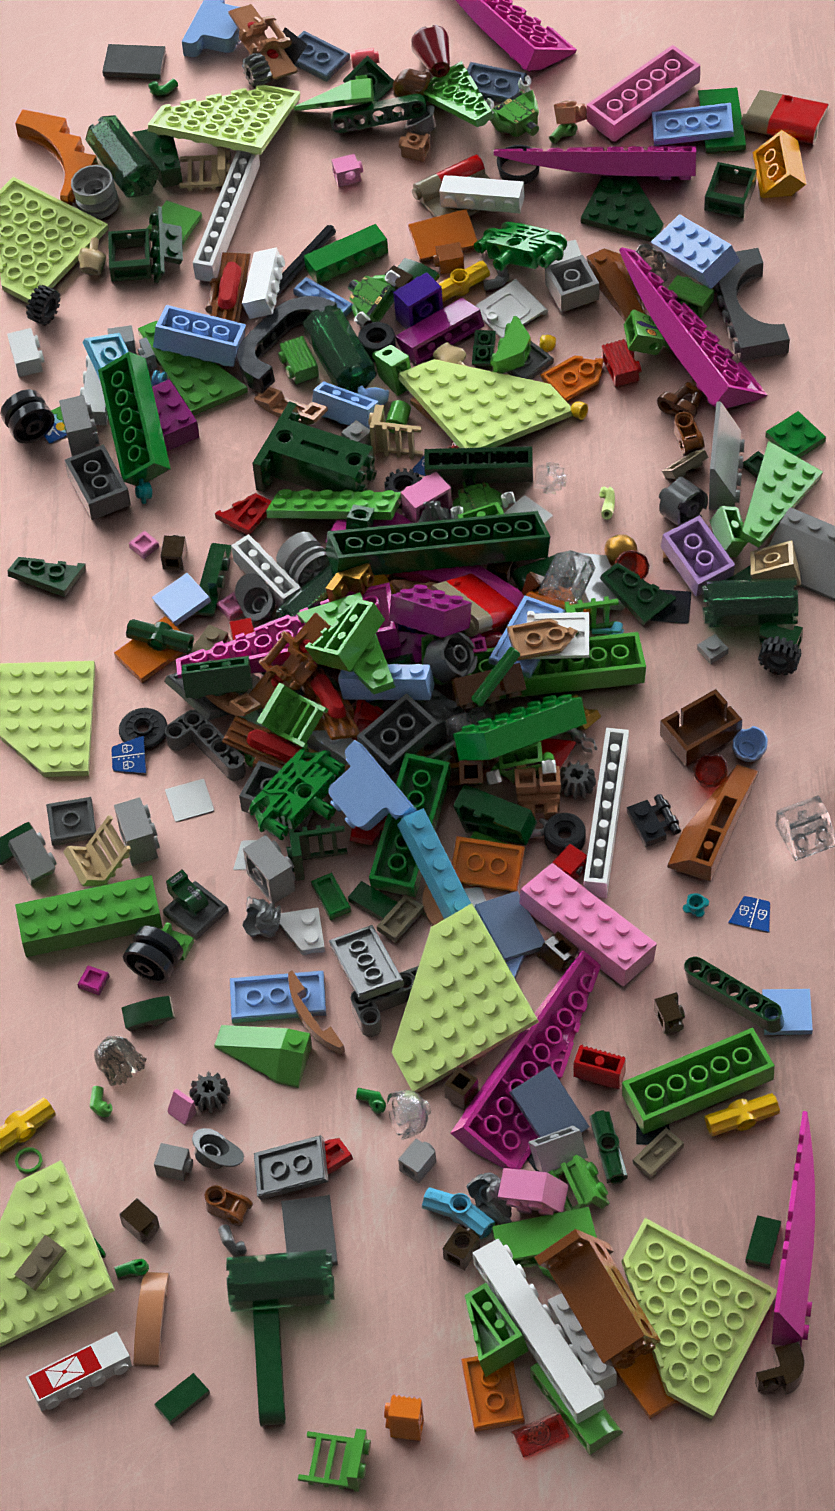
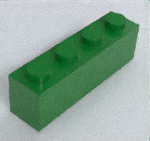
[304,224,388,284]

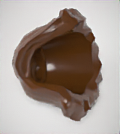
[393,68,432,107]

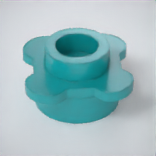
[135,479,153,504]
[683,893,709,918]

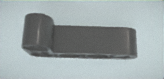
[165,710,246,781]
[350,966,419,1037]

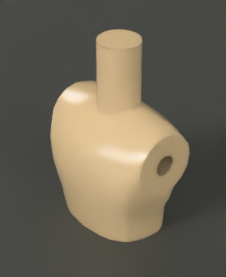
[78,237,106,276]
[433,342,466,366]

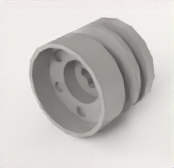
[71,165,119,219]
[276,532,333,590]

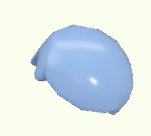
[357,386,389,405]
[732,726,768,762]

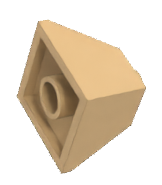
[750,540,801,591]

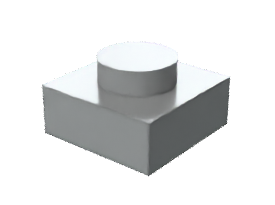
[697,634,729,664]

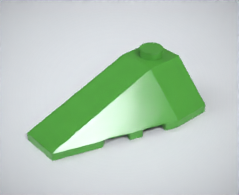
[294,75,374,111]
[214,1025,312,1088]

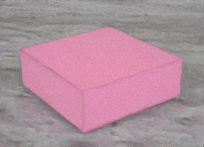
[129,531,160,559]
[217,592,243,621]

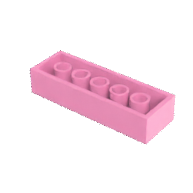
[587,45,700,142]
[519,863,657,987]

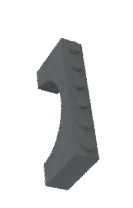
[713,248,790,362]

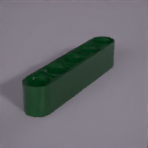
[330,94,426,133]
[684,957,784,1033]
[253,1308,286,1426]

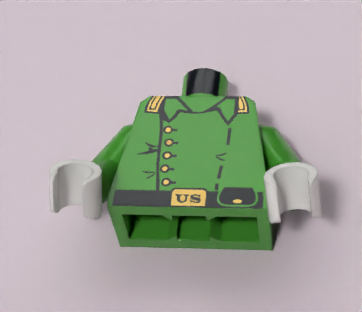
[486,75,539,137]
[348,270,400,328]
[450,478,516,519]
[486,741,556,785]

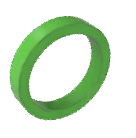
[15,1147,43,1174]

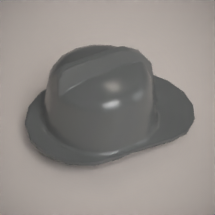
[404,105,436,136]
[235,573,275,621]
[192,1128,244,1169]

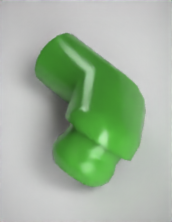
[89,1086,113,1118]

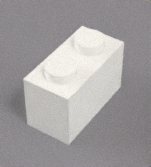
[7,328,45,377]

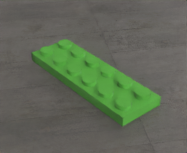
[266,489,401,520]

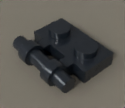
[627,794,681,847]

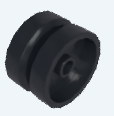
[0,389,55,444]
[123,926,184,983]

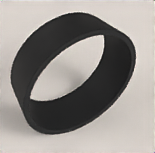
[497,145,540,184]

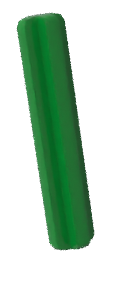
[471,647,520,706]

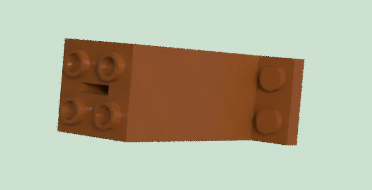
[534,1229,661,1369]

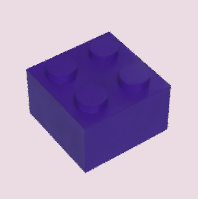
[393,272,443,329]

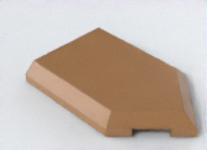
[507,619,578,661]

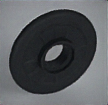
[119,708,167,749]

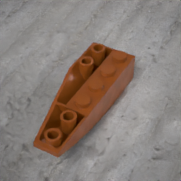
[667,764,759,882]

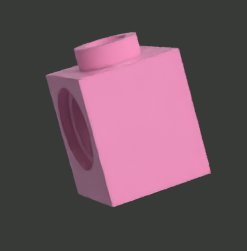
[331,154,363,187]

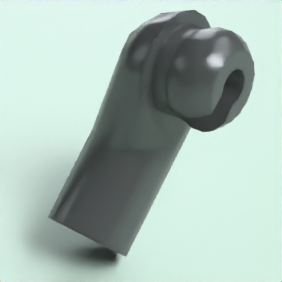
[483,268,510,291]
[218,1224,247,1257]

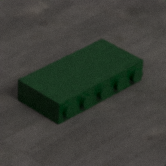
[424,446,533,484]

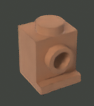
[554,100,587,124]
[399,132,431,162]

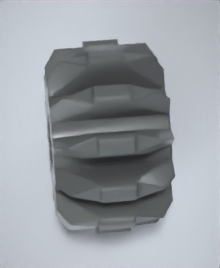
[242,53,272,88]
[560,760,596,800]
[189,1071,230,1113]

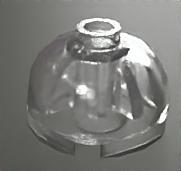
[387,1090,431,1140]

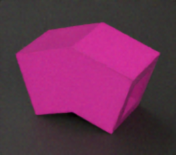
[469,634,487,654]

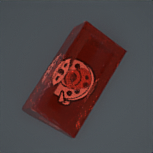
[511,1412,570,1458]

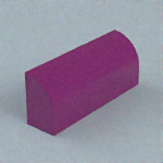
[395,298,484,365]

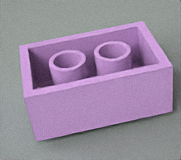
[661,515,735,597]

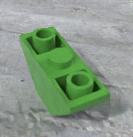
[490,316,531,374]

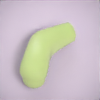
[599,487,615,520]

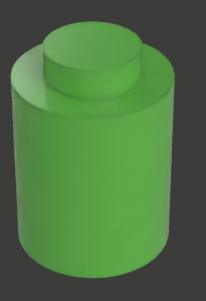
[385,400,411,434]

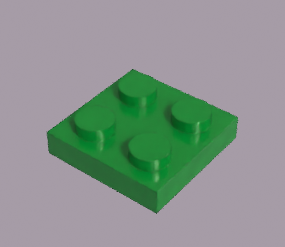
[765,411,826,458]

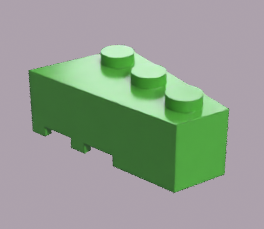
[305,599,385,672]
[465,1283,529,1377]

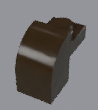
[755,1342,805,1395]

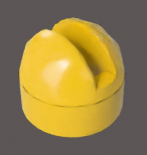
[539,335,556,352]
[570,402,588,420]

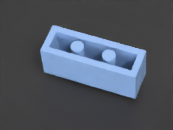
[312,381,378,429]

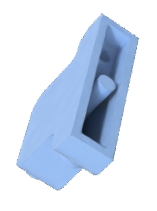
[181,0,241,57]
[329,740,417,831]

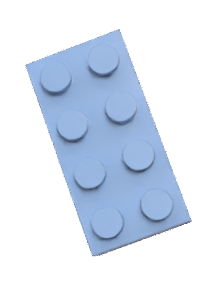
[651,214,740,289]
[153,305,246,367]

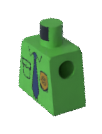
[624,309,670,355]

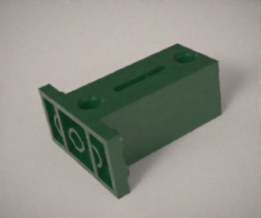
[252,401,377,492]

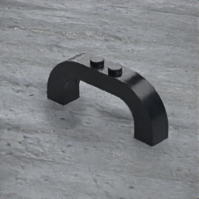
[237,296,339,394]

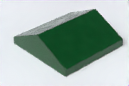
[343,56,394,102]

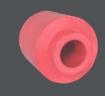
[351,48,380,69]

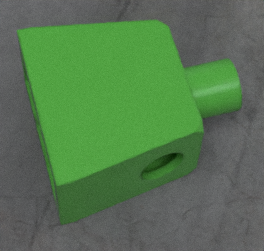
[372,345,411,396]

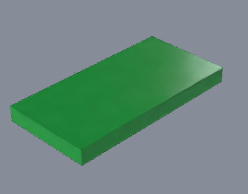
[698,87,746,153]

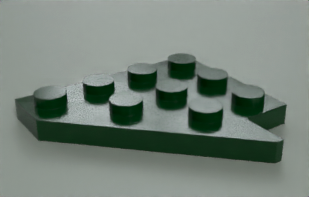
[581,176,664,242]

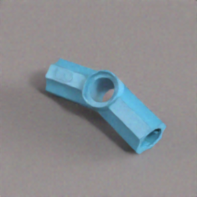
[422,1187,495,1239]

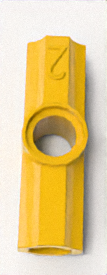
[439,261,490,302]
[704,1093,780,1137]
[0,1097,56,1154]

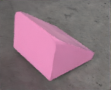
[168,1089,196,1124]

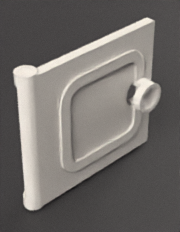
[475,279,548,338]
[527,611,589,660]

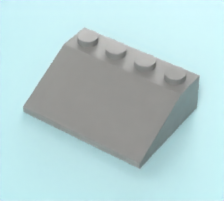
[708,402,745,510]
[768,507,835,601]

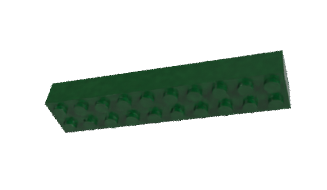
[326,511,551,575]

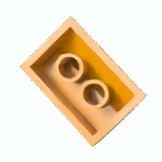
[752,130,806,198]

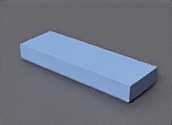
[293,277,353,321]

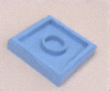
[152,573,211,626]
[762,989,813,1035]

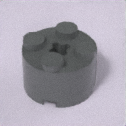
[659,477,708,526]
[423,632,477,683]

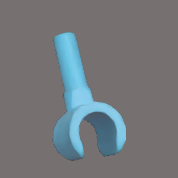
[592,622,624,635]

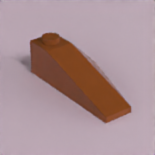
[586,248,646,321]

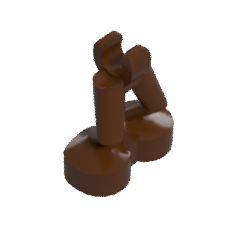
[657,379,703,419]

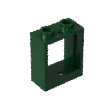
[704,162,757,218]
[108,228,152,282]

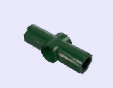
[126,619,194,654]
[589,1110,628,1185]

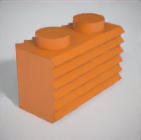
[384,1394,424,1441]

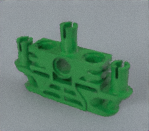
[474,222,567,271]
[249,748,345,840]

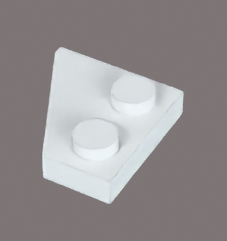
[279,908,325,955]

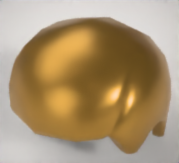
[604,534,638,567]

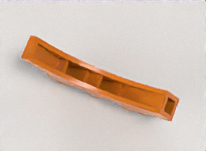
[15,109,99,206]

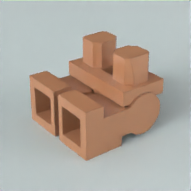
[514,766,561,820]

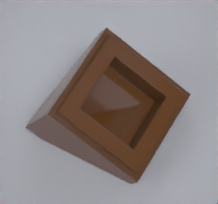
[522,572,547,596]

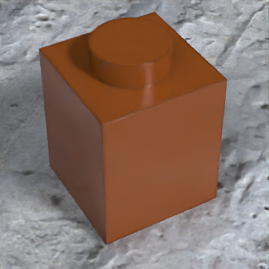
[433,242,464,275]

